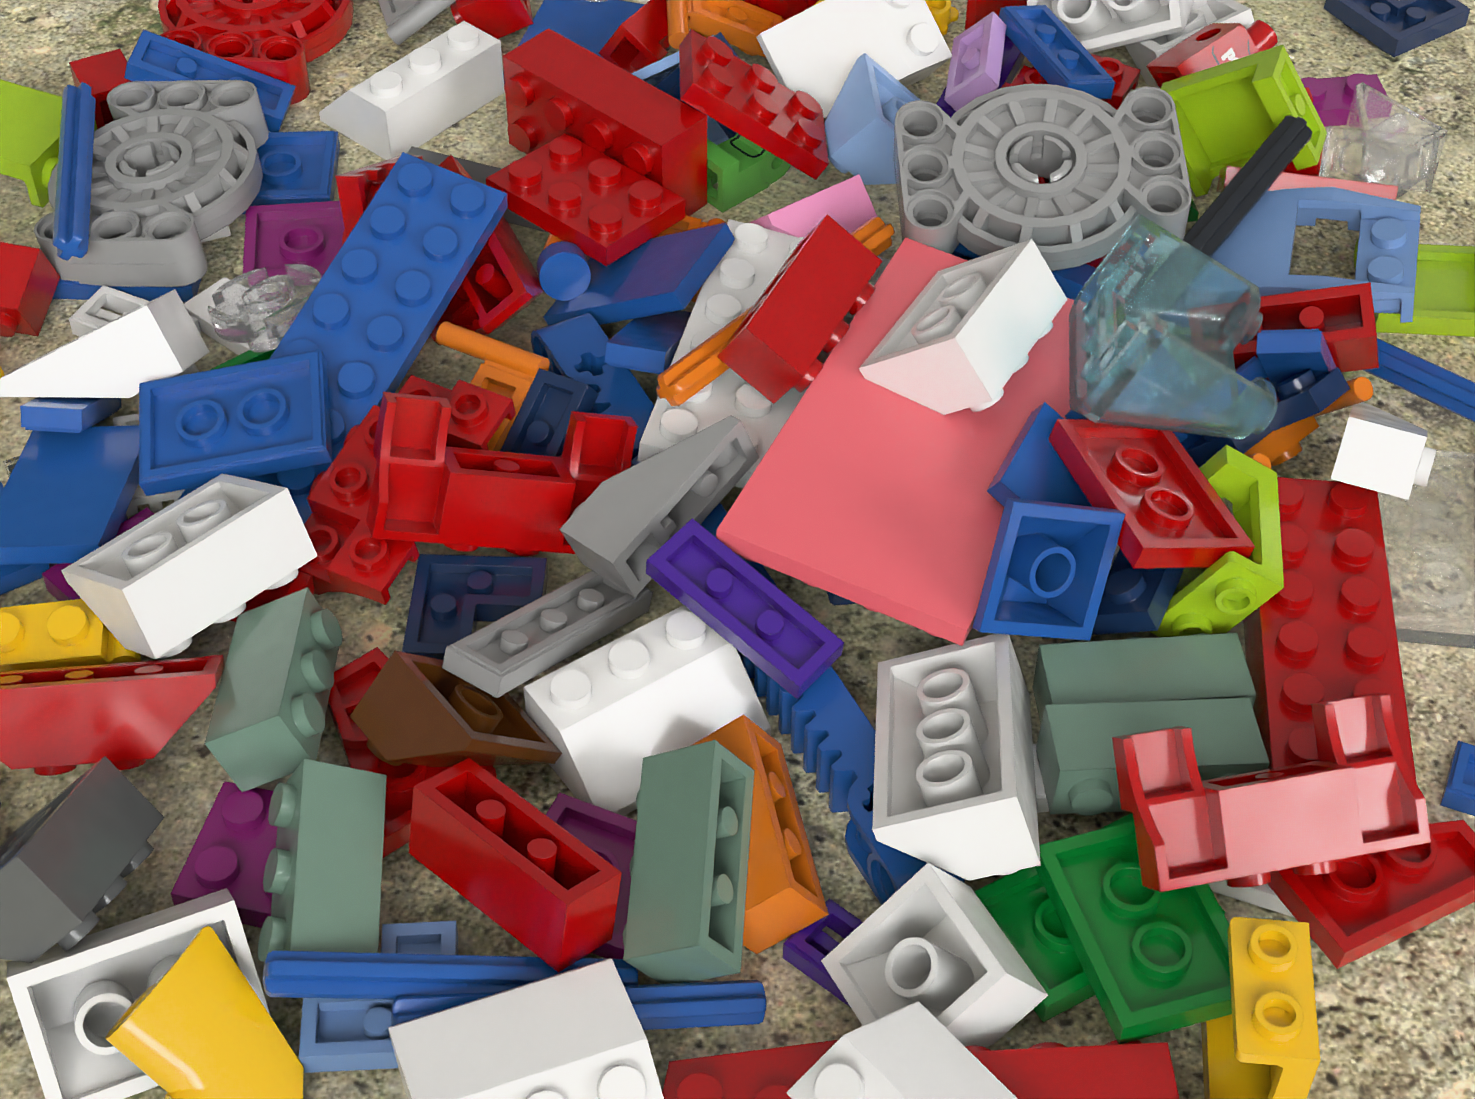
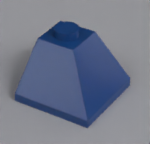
[972,497,1125,641]

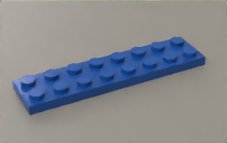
[179,152,508,524]

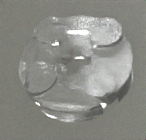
[208,264,322,352]

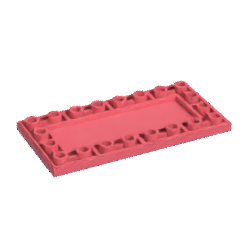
[716,237,1125,646]

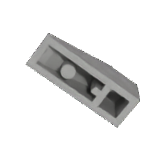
[559,415,760,598]

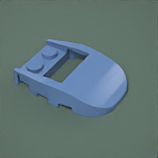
[1181,187,1421,323]

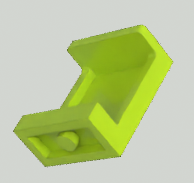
[1161,45,1327,197]
[0,79,97,208]
[1353,238,1475,337]
[1149,445,1284,637]

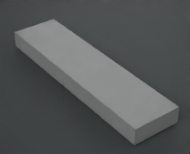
[442,570,653,698]

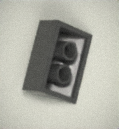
[0,756,165,963]

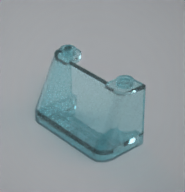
[1069,214,1278,439]

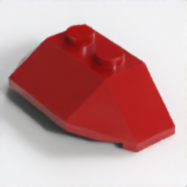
[430,155,544,346]
[0,655,225,776]

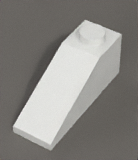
[1331,402,1436,500]

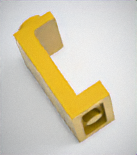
[1201,917,1321,1099]

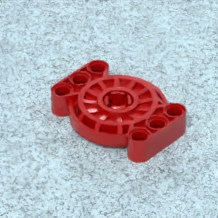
[158,0,354,105]

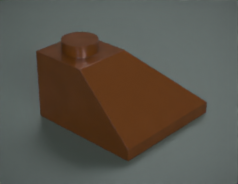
[350,650,562,767]

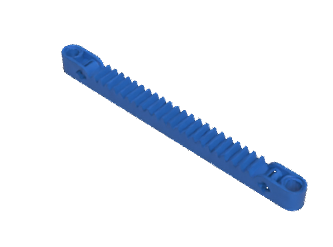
[531,313,965,905]

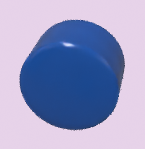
[537,241,591,301]

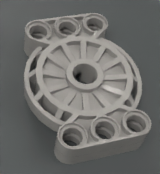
[34,80,269,287]
[894,84,1192,271]

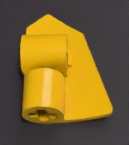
[105,926,304,1099]

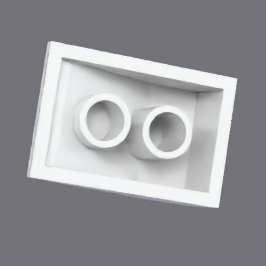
[756,0,952,122]
[0,289,210,398]

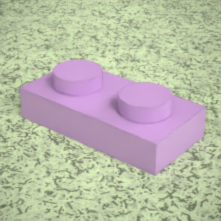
[944,11,1007,111]

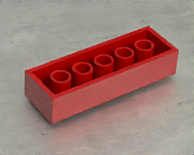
[1243,477,1417,784]

